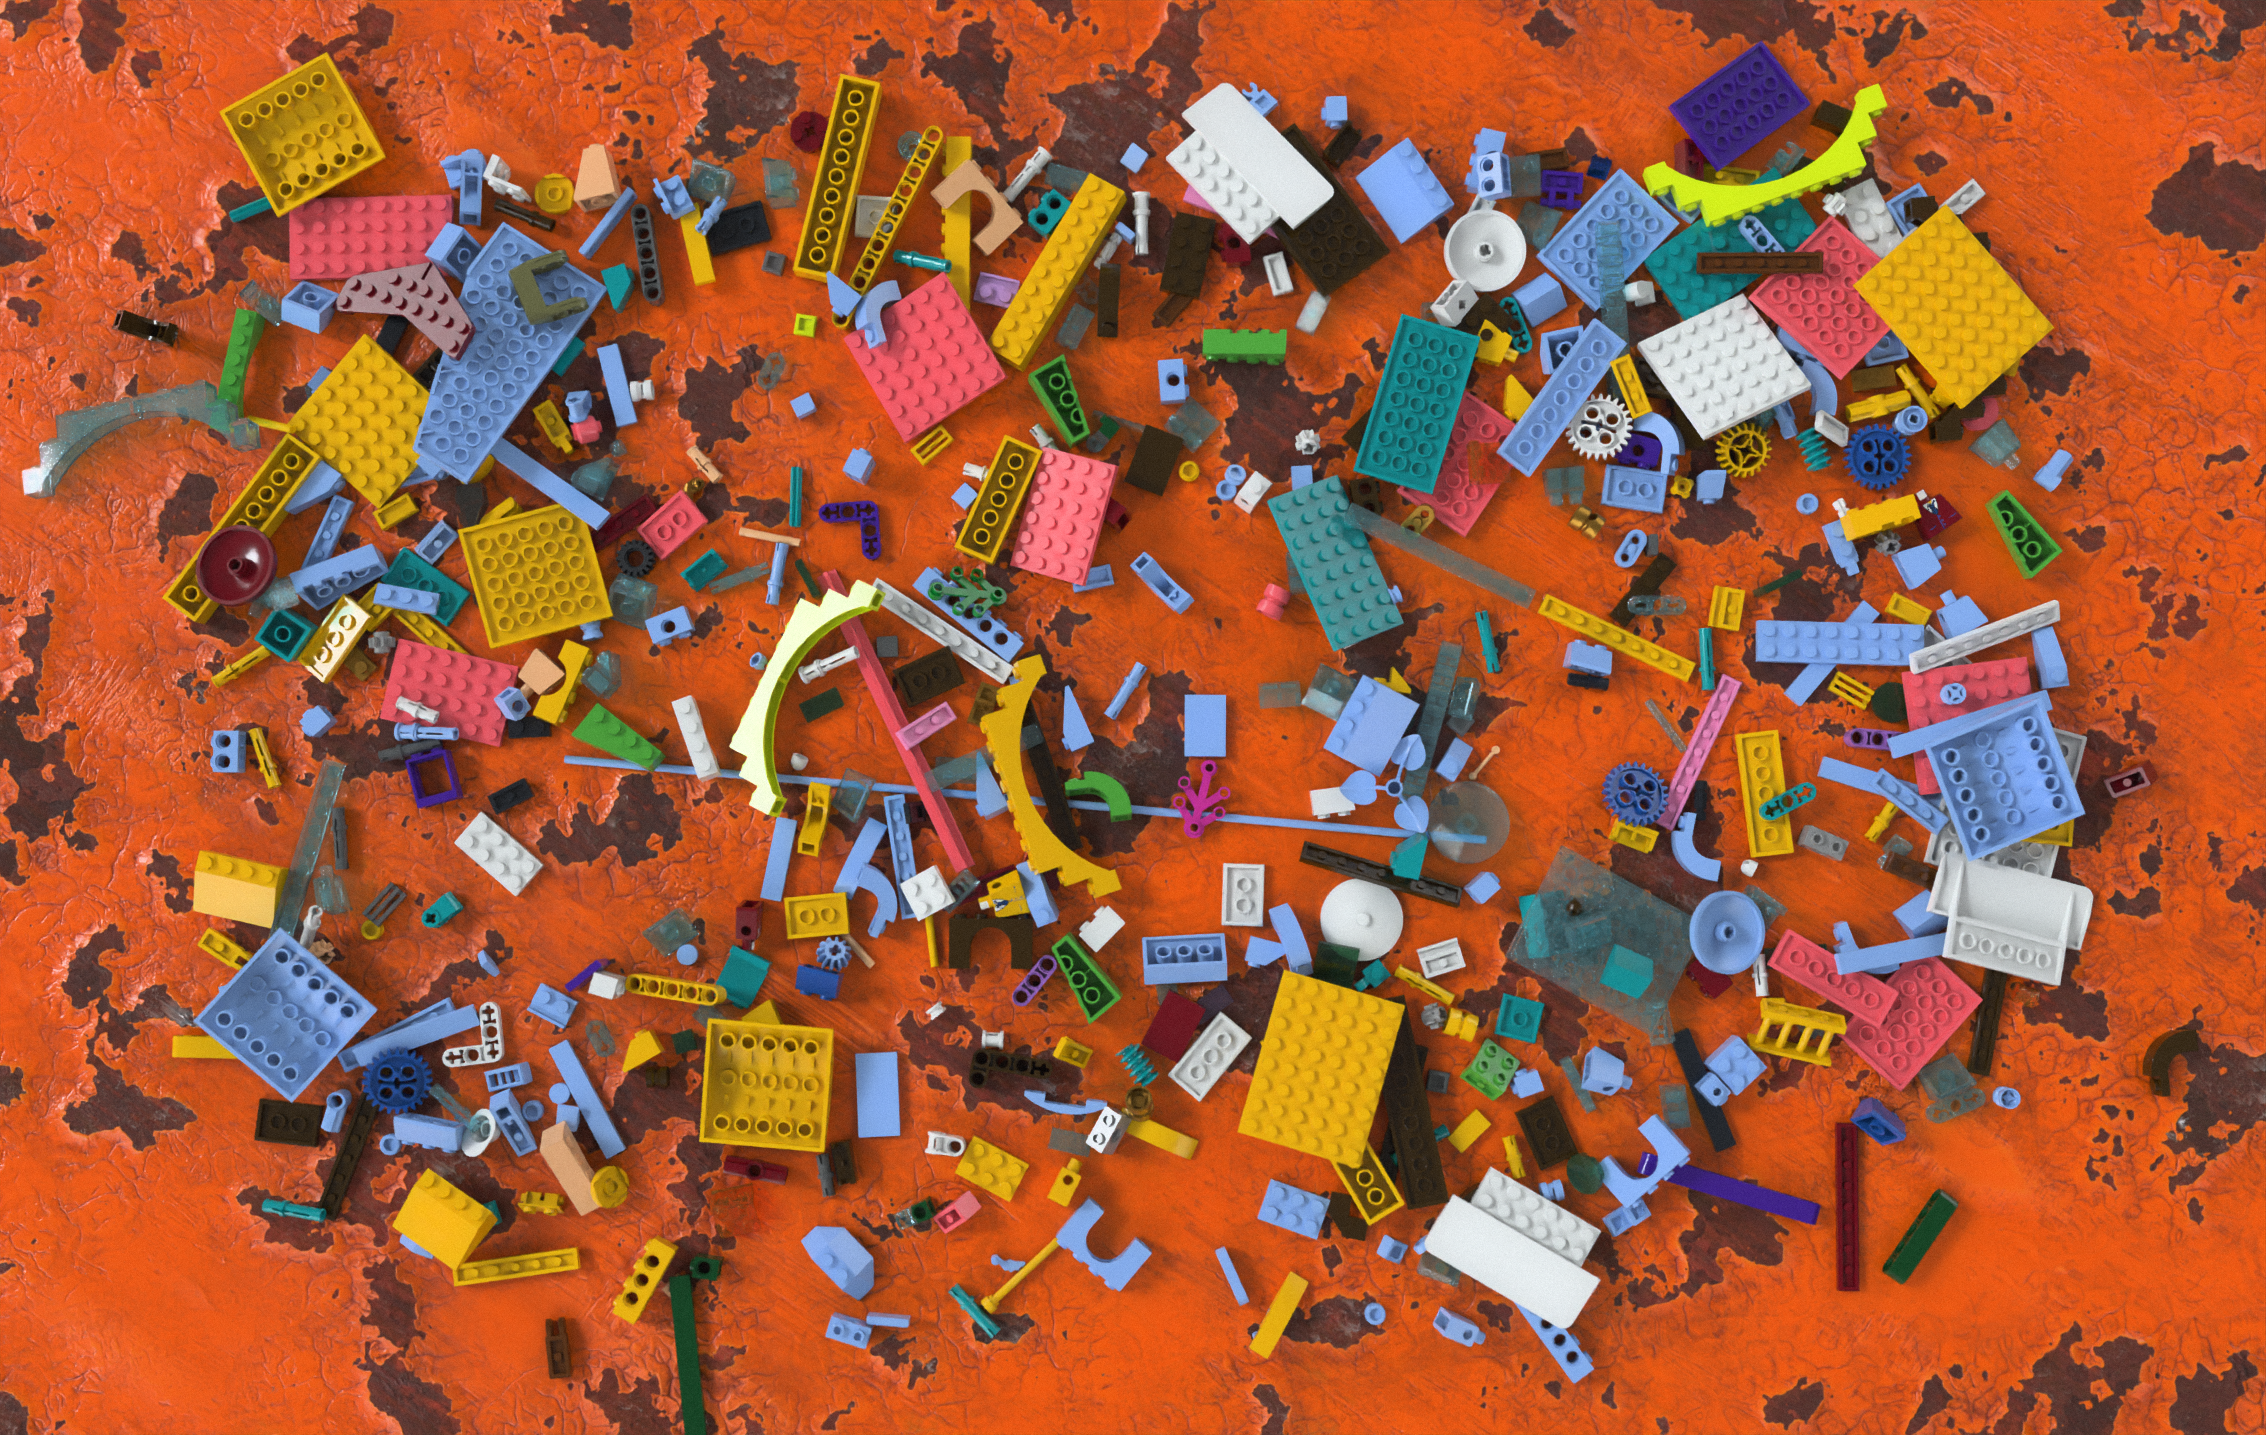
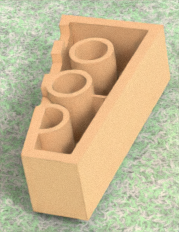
[540,1120,601,1216]

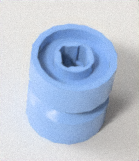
[1892,406,1928,437]

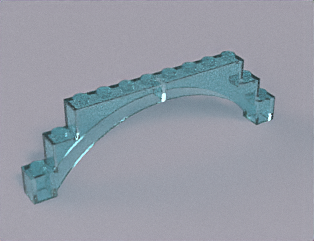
[22,380,261,499]

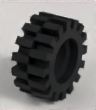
[616,539,656,578]

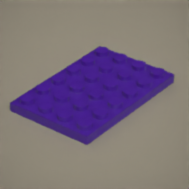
[1668,40,1811,172]

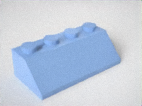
[1142,933,1227,985]

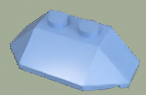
[801,1226,874,1301]

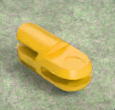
[479,497,524,524]

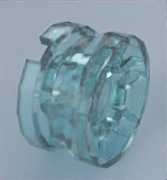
[898,131,927,163]

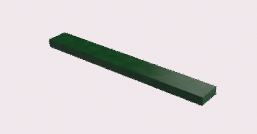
[669,1274,707,1435]

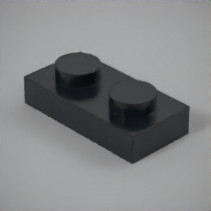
[508,717,552,739]
[487,778,535,815]

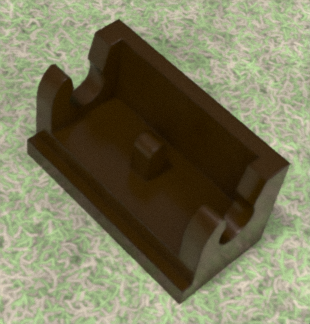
[1322,119,1363,170]
[830,1139,859,1186]

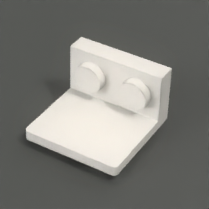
[483,154,532,203]

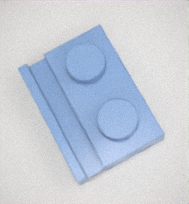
[527,983,579,1029]

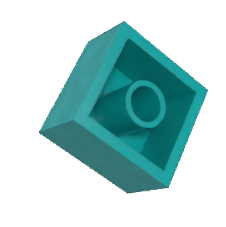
[254,604,319,663]

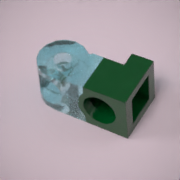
[1086,413,1122,453]
[893,1196,937,1230]

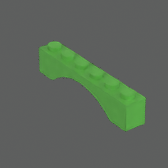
[210,308,266,436]

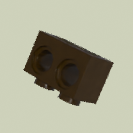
[1348,477,1384,523]

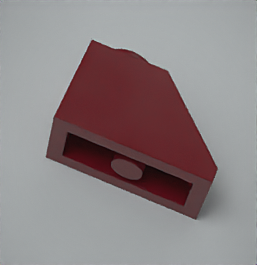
[2103,759,2159,799]

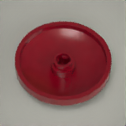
[196,525,278,607]

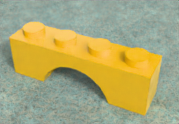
[532,639,593,727]

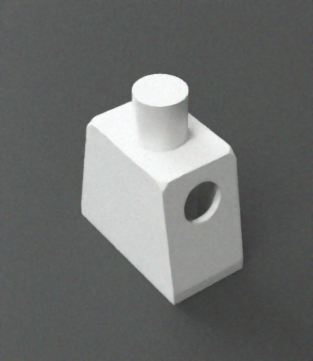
[1234,471,1273,515]

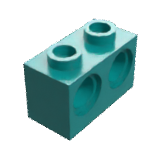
[1028,189,1071,240]

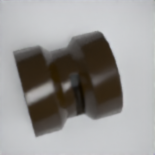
[645,1066,670,1088]

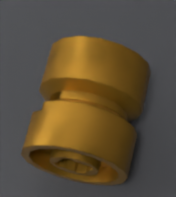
[1567,503,1606,541]
[1125,1086,1154,1122]

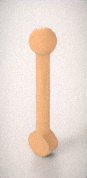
[1469,746,1500,780]

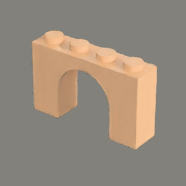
[930,159,1023,256]

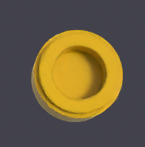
[361,919,384,940]

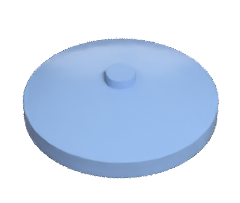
[1689,890,1765,974]

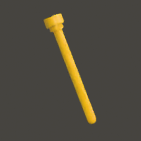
[980,1238,1059,1314]

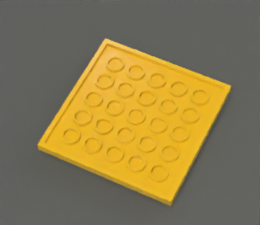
[287,334,430,509]
[458,504,614,649]

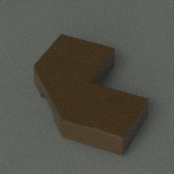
[1328,1191,1368,1241]

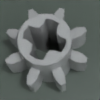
[1874,529,1902,556]
[368,631,396,654]
[1421,1002,1447,1030]

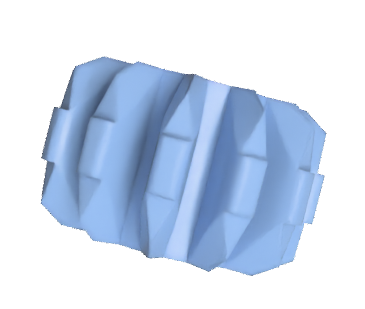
[816,936,852,972]

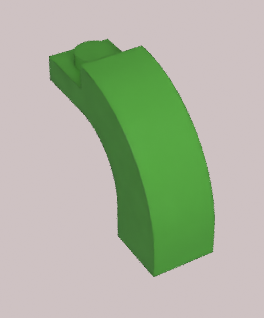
[1065,771,1132,822]

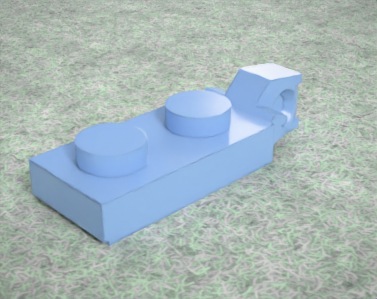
[1772,400,1799,439]
[1822,520,1860,576]

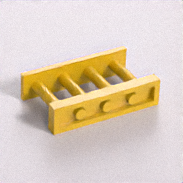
[1747,998,1847,1067]

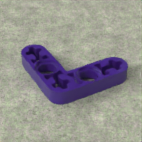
[819,501,882,561]

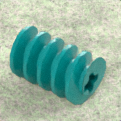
[1795,427,1833,471]
[1115,1043,1159,1087]

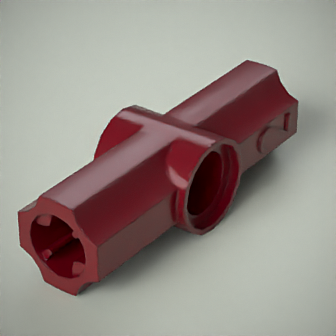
[723,1155,789,1185]

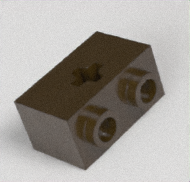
[413,347,443,389]

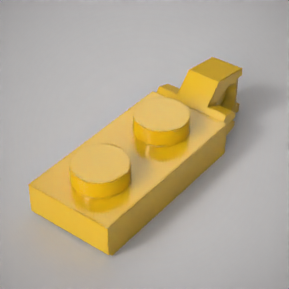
[532,399,575,455]

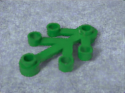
[928,566,1007,618]

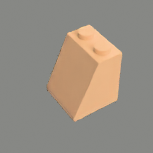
[574,143,622,212]

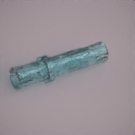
[709,561,771,595]
[429,1084,482,1133]

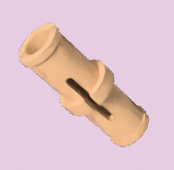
[687,445,723,484]

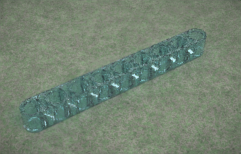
[1595,220,1630,404]
[1396,640,1463,806]

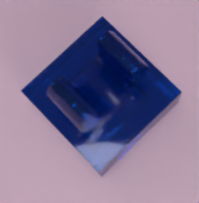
[1586,154,1612,180]

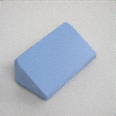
[414,519,459,565]

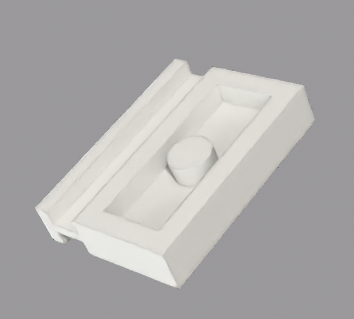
[1416,937,1466,979]

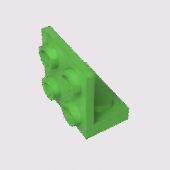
[1460,1038,1520,1101]

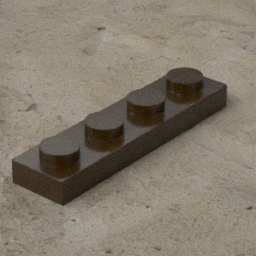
[1609,552,1677,628]

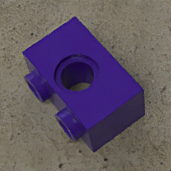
[1613,432,1662,470]

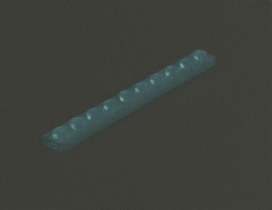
[1343,503,1537,609]
[267,759,346,941]

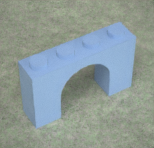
[1592,1114,1691,1209]
[1056,1196,1152,1292]

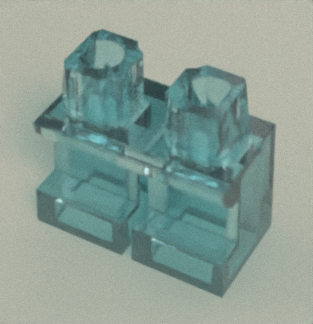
[1542,466,1586,507]

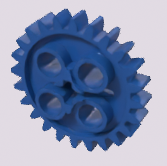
[1842,424,1912,491]
[1601,761,1669,827]
[362,1047,433,1115]

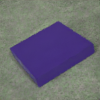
[565,958,611,992]

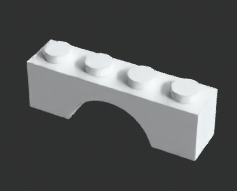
[671,695,722,782]

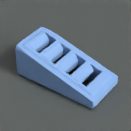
[484,1061,533,1092]

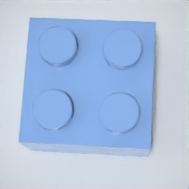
[1703,1035,1767,1096]

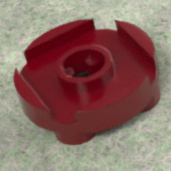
[790,111,828,154]

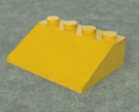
[193,850,289,929]
[392,1168,498,1272]

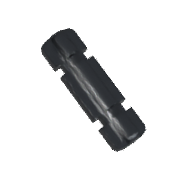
[1694,780,1708,821]

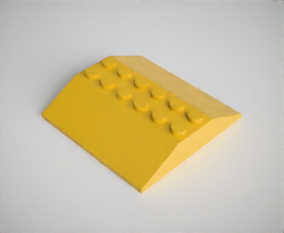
[219,52,386,217]
[699,1018,834,1152]

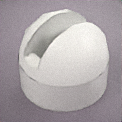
[791,753,809,770]
[1741,859,1758,877]

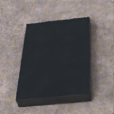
[702,200,772,257]

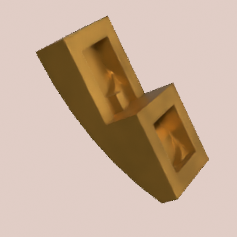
[1850,365,1897,393]
[967,682,1000,728]

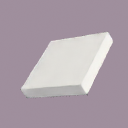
[855,195,898,239]

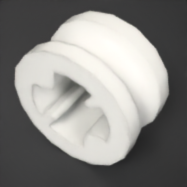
[926,1001,947,1020]

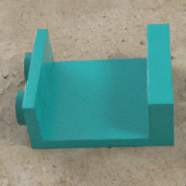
[713,944,773,1010]

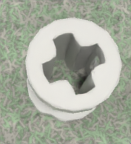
[982,1030,1004,1050]

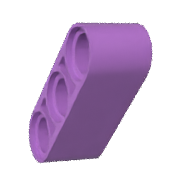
[1843,728,1904,751]
[1012,954,1057,1006]

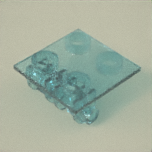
[1516,201,1563,252]
[1163,396,1221,454]

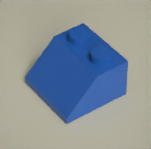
[795,963,844,1001]
[1850,1097,1906,1146]

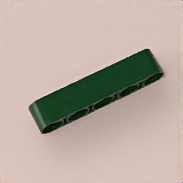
[1882,1188,1959,1285]

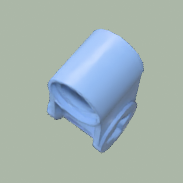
[565,391,592,423]

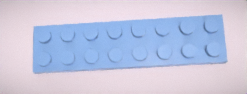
[1496,318,1627,477]
[1756,620,1924,666]

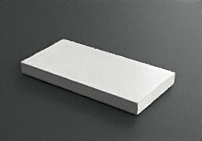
[1168,1011,1252,1102]

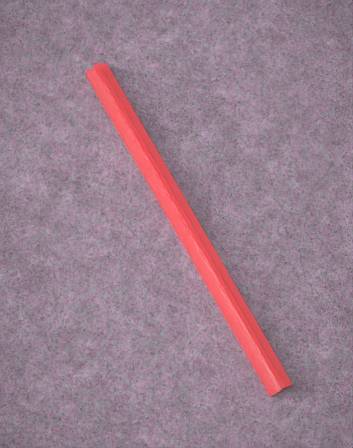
[817,569,976,873]

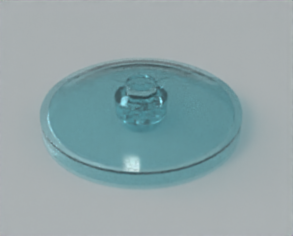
[1427,781,1510,864]

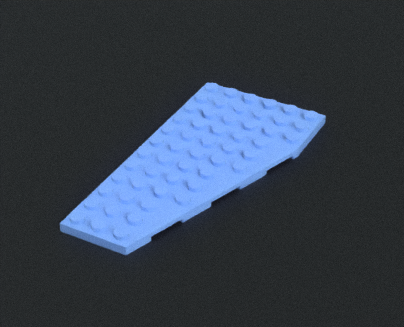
[413,222,608,485]

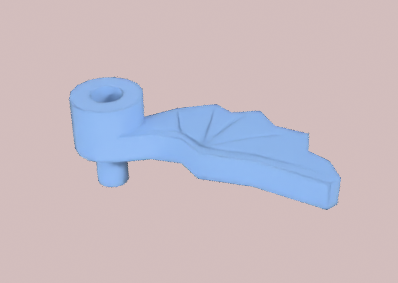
[991,1254,1026,1272]

